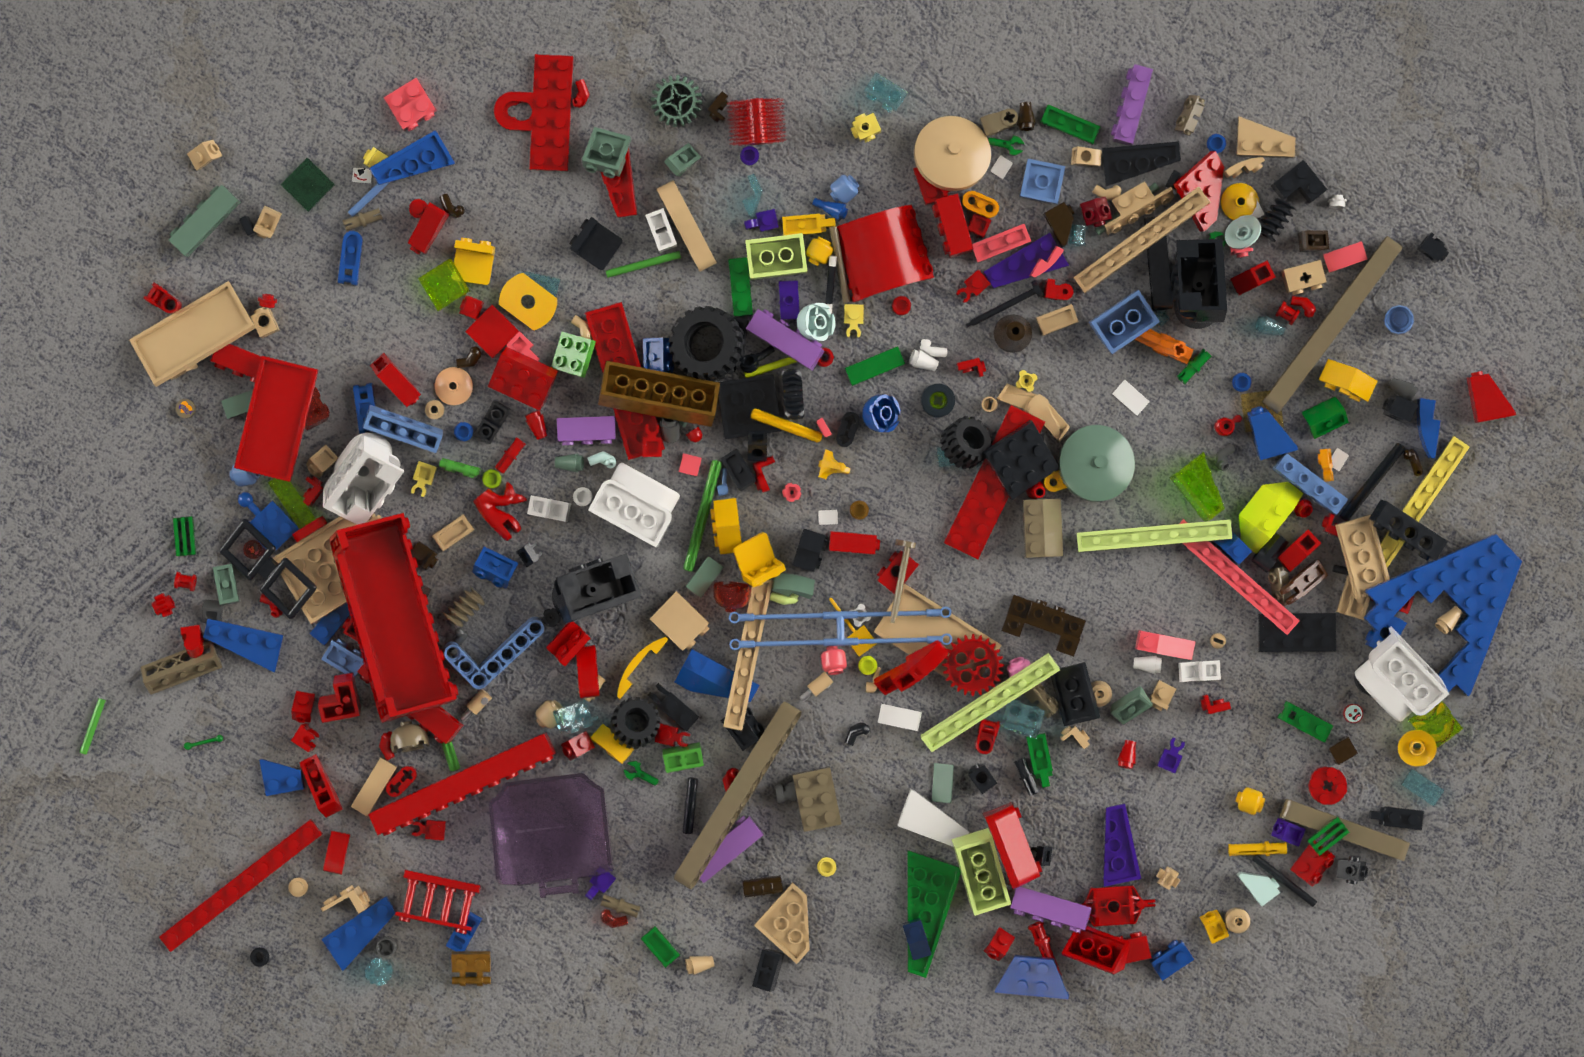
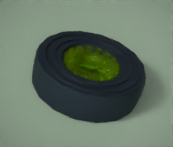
[921,383,955,418]

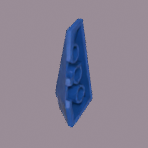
[674,649,760,702]

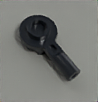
[740,345,775,373]

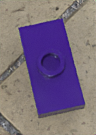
[779,280,800,320]

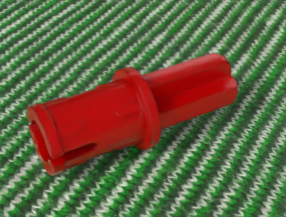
[495,437,526,473]

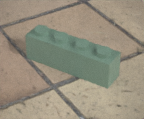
[169,185,241,257]

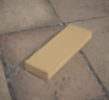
[351,757,397,816]

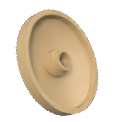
[914,116,991,191]

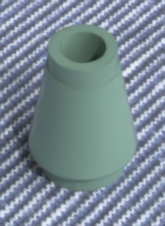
[555,453,584,473]

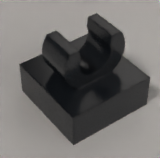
[516,543,543,568]
[1031,846,1053,866]

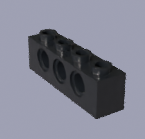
[1369,499,1448,561]

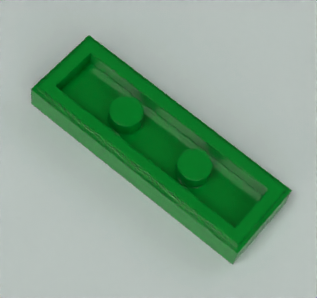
[1040,104,1101,145]
[845,346,905,386]

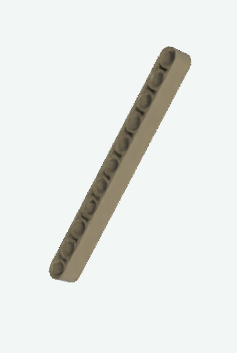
[1262,236,1403,414]
[674,701,802,889]

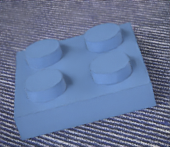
[1020,159,1065,204]

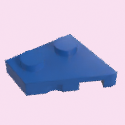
[259,759,305,796]

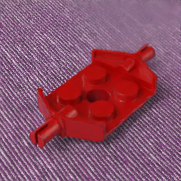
[1080,885,1156,927]

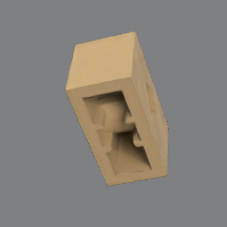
[1281,260,1327,295]

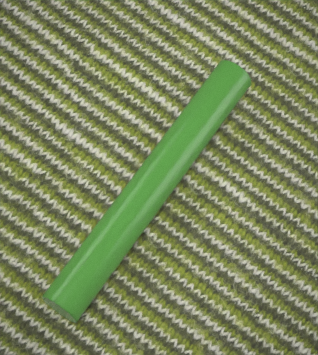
[80,698,106,755]

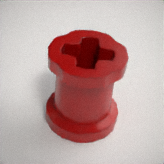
[1275,301,1300,325]
[174,572,197,592]

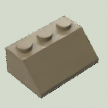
[1022,499,1063,558]

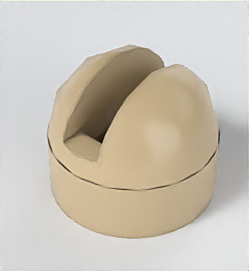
[982,397,998,412]
[1210,633,1226,649]

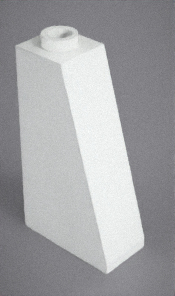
[897,789,969,846]

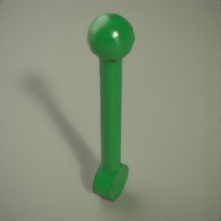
[184,735,223,750]

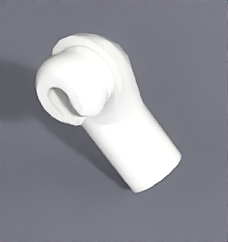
[920,339,947,357]

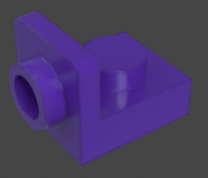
[1271,818,1306,847]

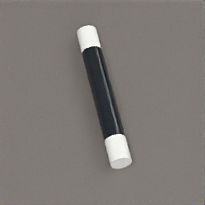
[825,256,837,313]

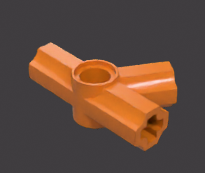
[1134,329,1194,364]

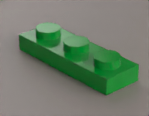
[728,257,753,317]

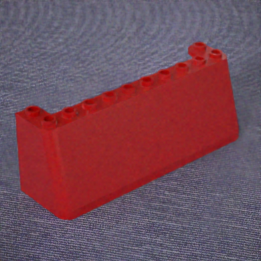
[330,513,458,723]

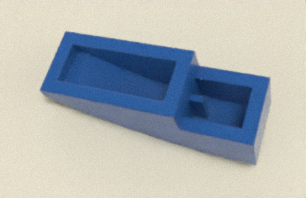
[1416,398,1441,459]

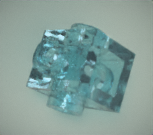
[364,957,393,986]

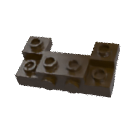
[1001,595,1086,657]

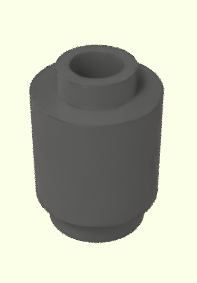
[660,418,680,443]

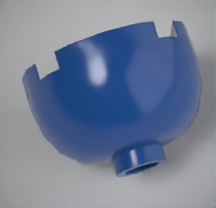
[862,394,901,432]

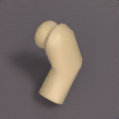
[1092,184,1122,201]

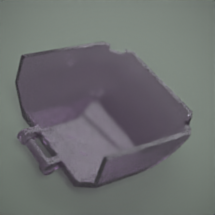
[489,773,614,898]

